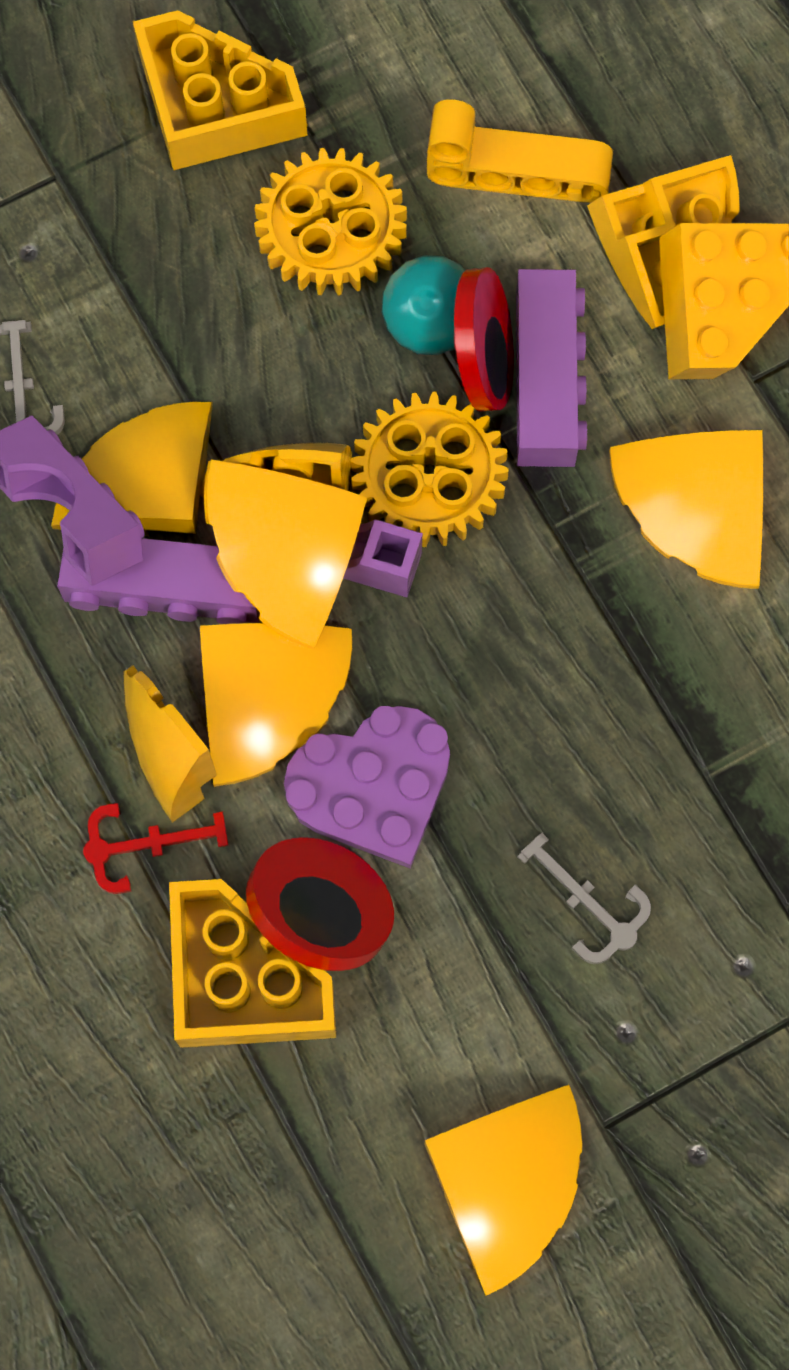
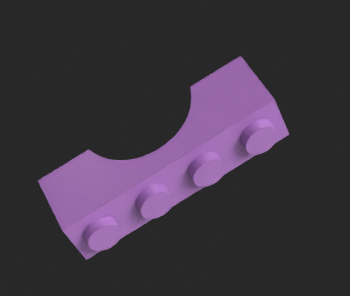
[0,416,144,586]
[343,519,423,598]

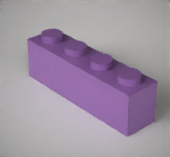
[516,269,587,467]
[57,538,260,624]

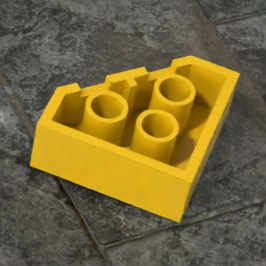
[133,10,308,170]
[659,223,789,380]
[169,879,336,1048]

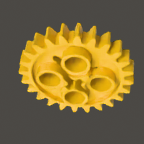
[254,148,407,296]
[350,392,509,547]

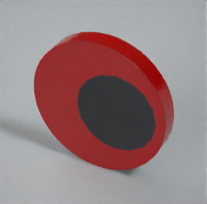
[454,267,514,412]
[246,837,394,971]

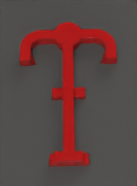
[83,803,229,894]

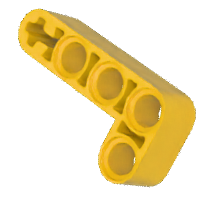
[427,99,613,203]

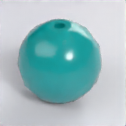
[382,255,465,355]

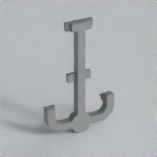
[0,320,65,435]
[517,833,651,964]

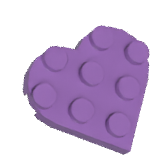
[284,706,450,869]

